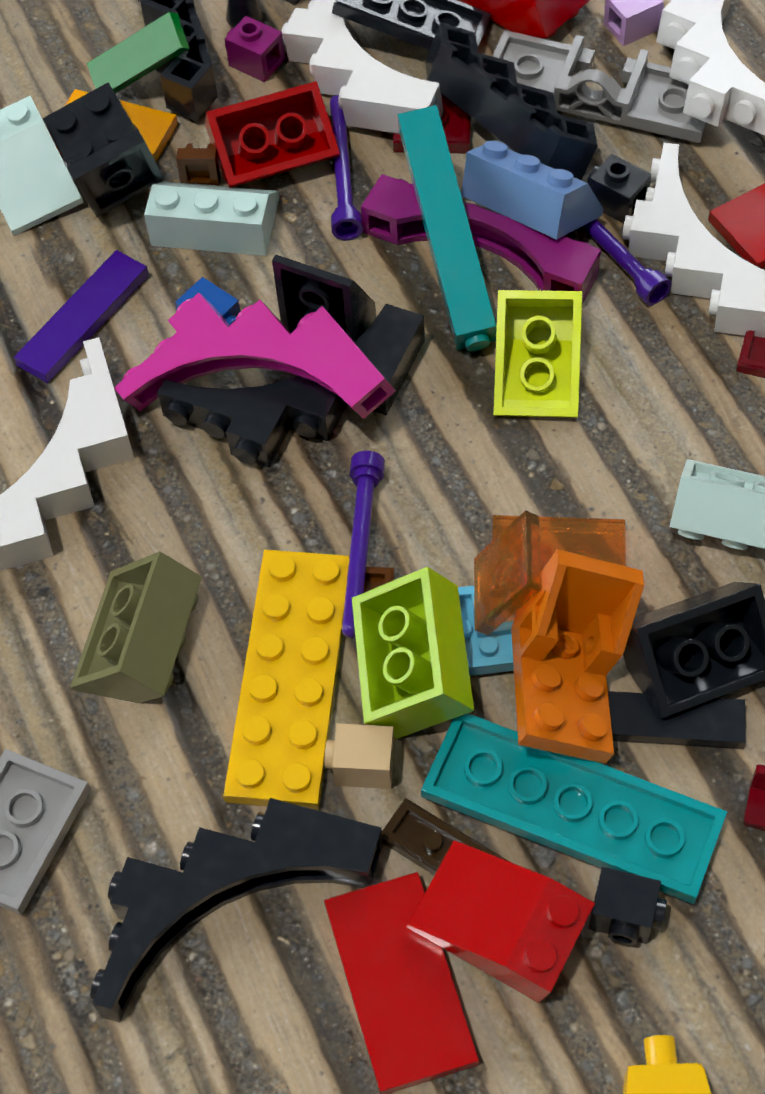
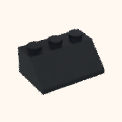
[623,582,765,718]

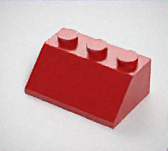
[206,81,340,187]

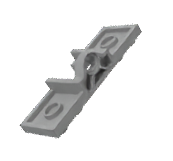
[493,30,707,143]

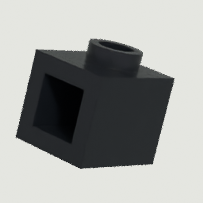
[587,154,652,224]
[588,866,667,945]

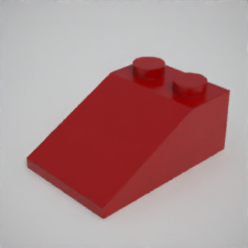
[457,0,590,39]
[407,840,595,1003]

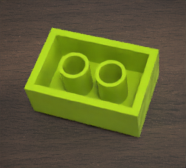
[352,566,474,739]

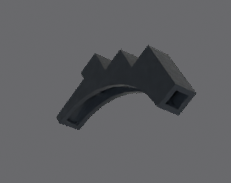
[157,304,425,468]
[90,798,384,1023]

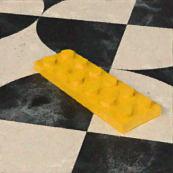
[223,549,349,811]

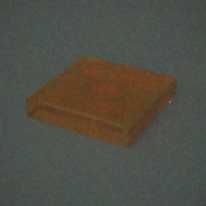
[474,510,542,635]

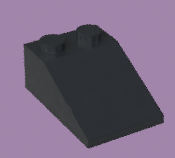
[272,254,376,342]

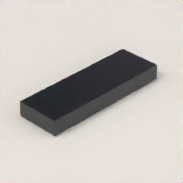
[608,691,746,749]

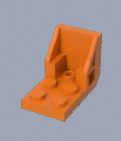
[511,549,644,764]

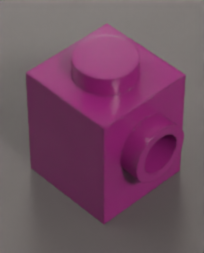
[224,16,285,82]

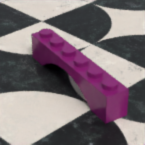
[361,174,601,303]

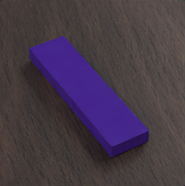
[14,250,149,383]

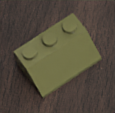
[70,551,202,703]

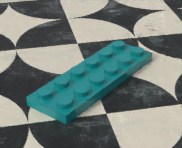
[421,713,727,904]

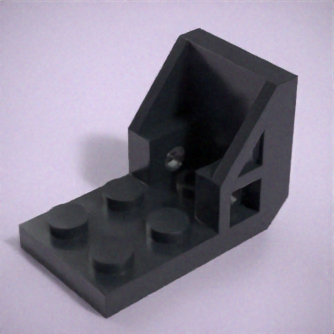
[42,82,165,217]

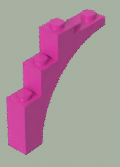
[114,293,396,419]

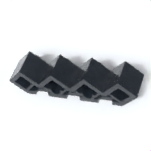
[138,0,218,121]
[425,23,598,180]

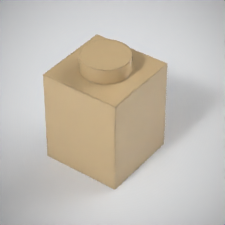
[325,723,395,789]

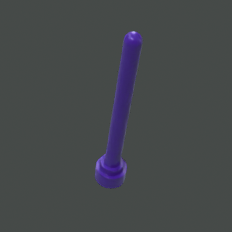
[330,95,363,241]
[582,219,672,306]
[342,451,385,638]

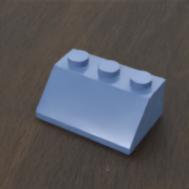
[461,141,603,240]

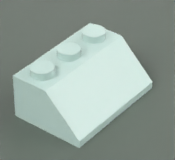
[144,182,280,256]
[669,459,765,550]

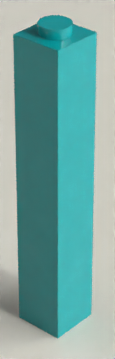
[397,105,496,351]

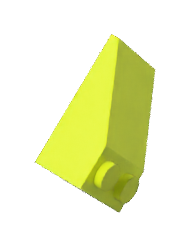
[493,290,583,418]

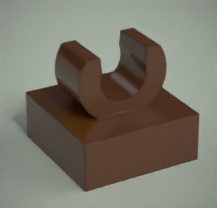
[176,143,221,186]

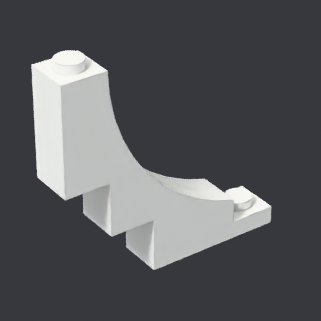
[0,337,135,571]

